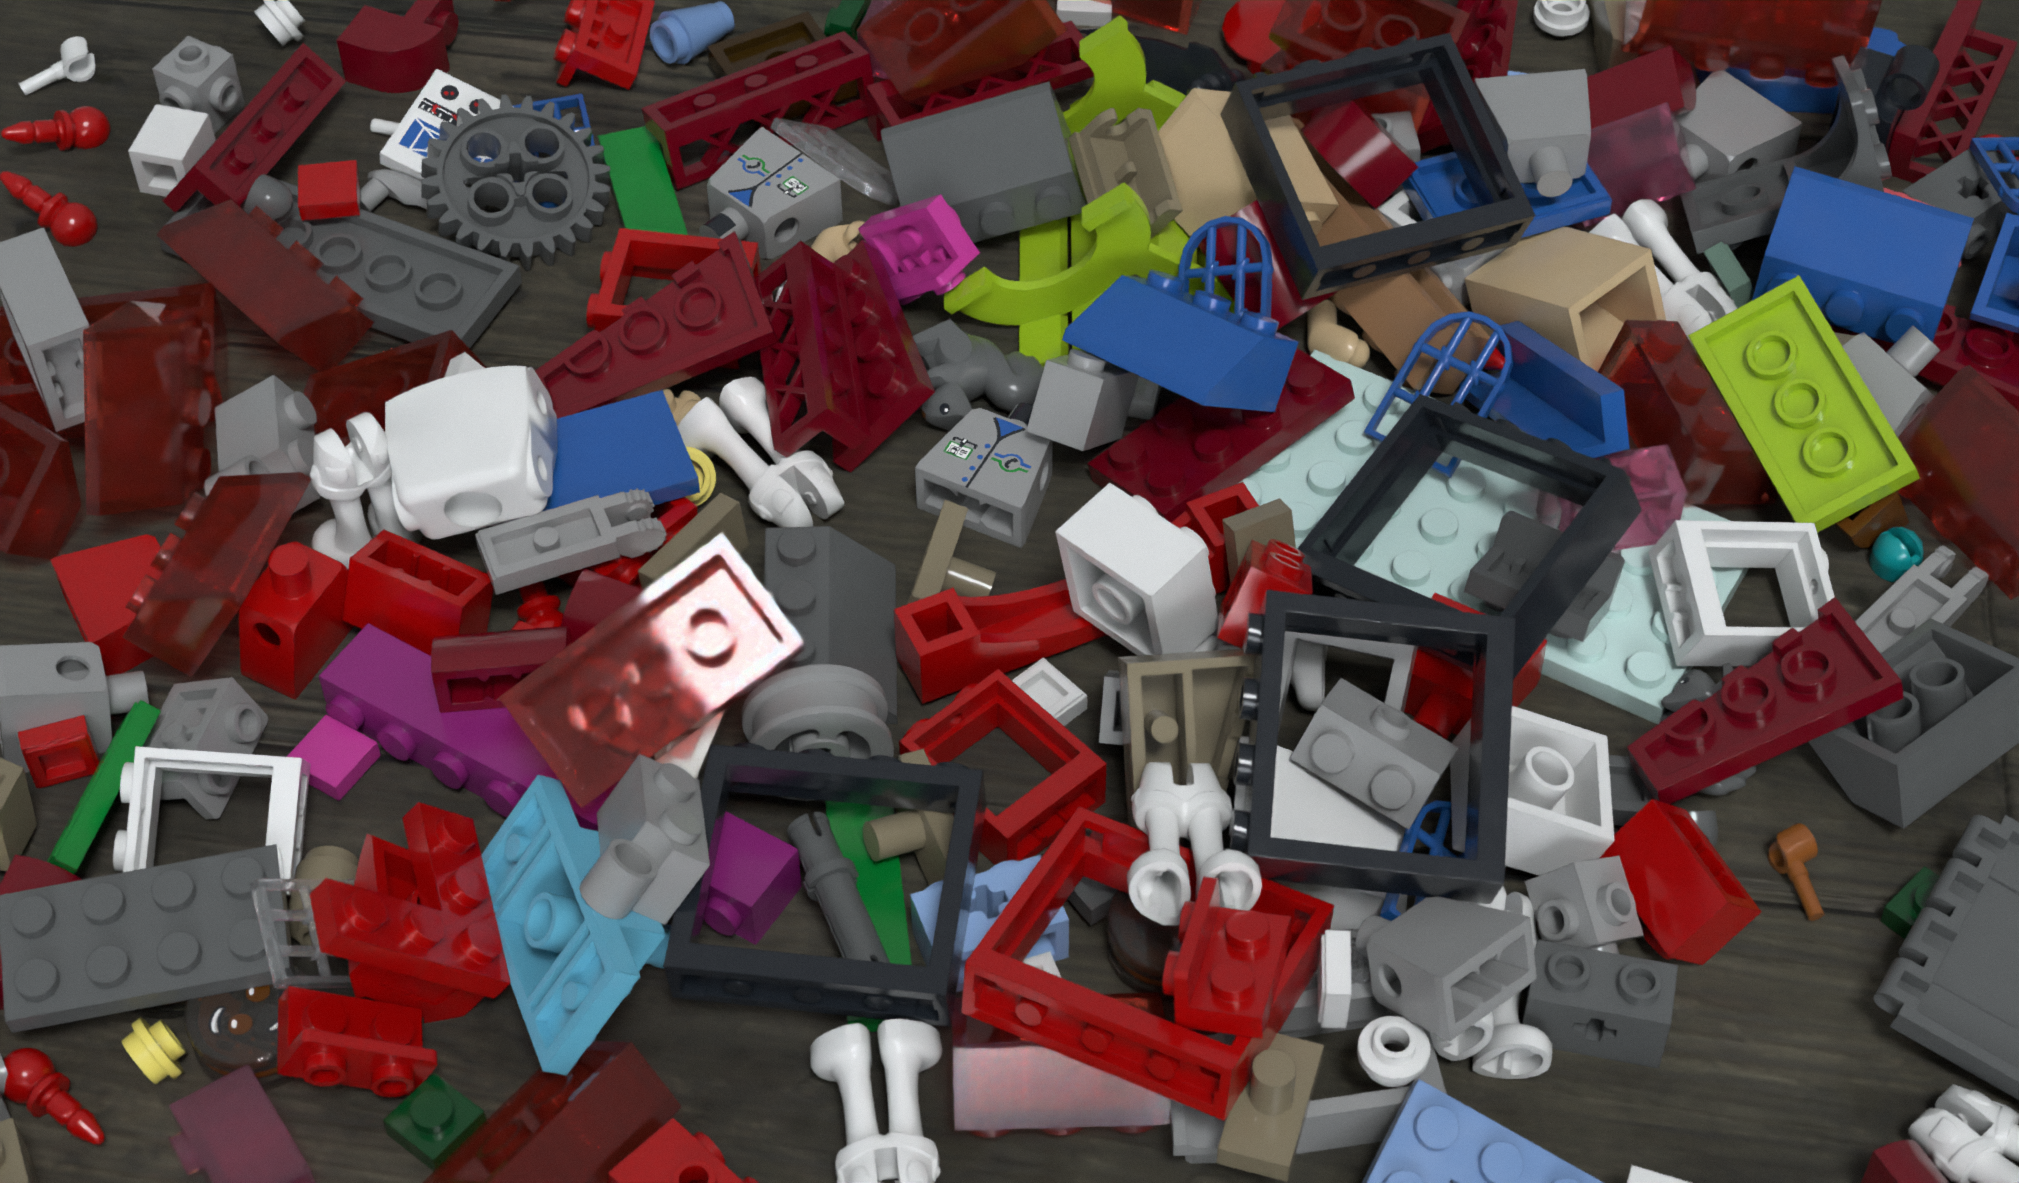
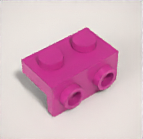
[858,194,980,305]

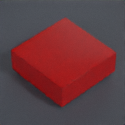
[298,160,360,221]
[18,715,100,789]

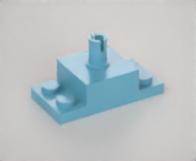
[481,775,672,1075]

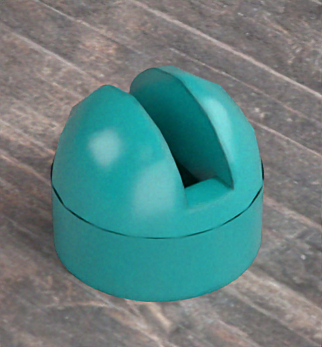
[1869,527,1924,583]

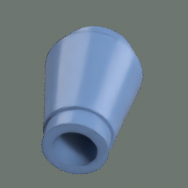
[650,1,734,64]

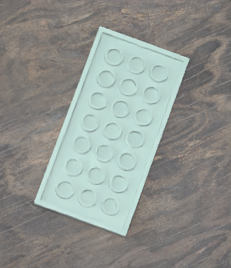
[1239,349,1749,724]

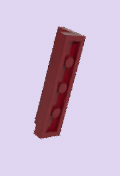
[1888,0,2018,183]
[866,20,1094,141]
[642,31,874,190]
[162,43,346,217]
[755,241,871,458]

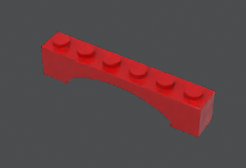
[894,482,1259,704]

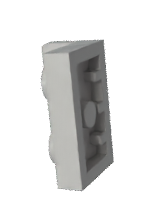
[142,677,268,820]

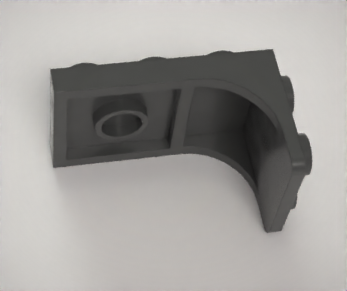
[1679,55,1892,254]

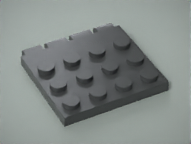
[1873,815,2019,1100]

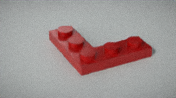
[309,802,511,999]

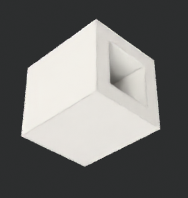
[128,104,216,197]

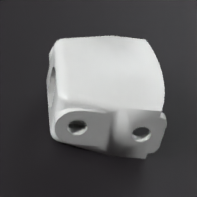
[385,366,558,540]

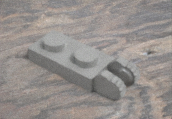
[475,488,667,595]
[1855,545,1989,654]

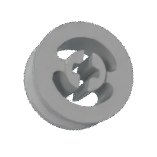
[741,664,894,801]

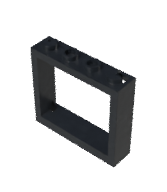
[1220,33,1536,300]
[1297,394,1642,680]
[1229,590,1516,904]
[663,742,987,1027]

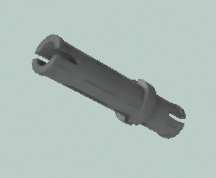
[787,812,890,963]

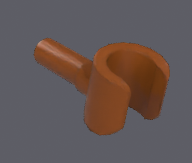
[1768,823,1824,921]

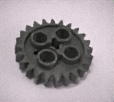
[421,94,610,271]

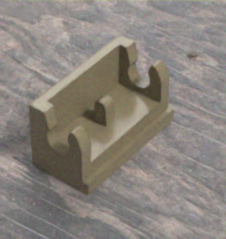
[1068,108,1183,239]

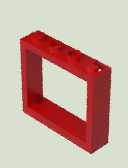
[961,807,1334,1121]

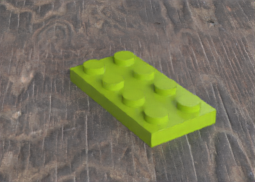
[1688,275,1920,533]

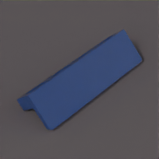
[1459,321,1630,458]

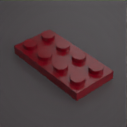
[1087,348,1355,523]

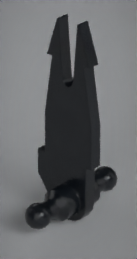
[1078,28,1245,96]

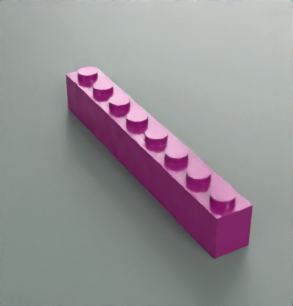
[319,623,802,945]

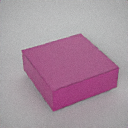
[287,714,381,801]

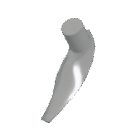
[360,169,428,212]

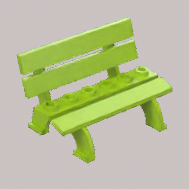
[944,15,1235,366]

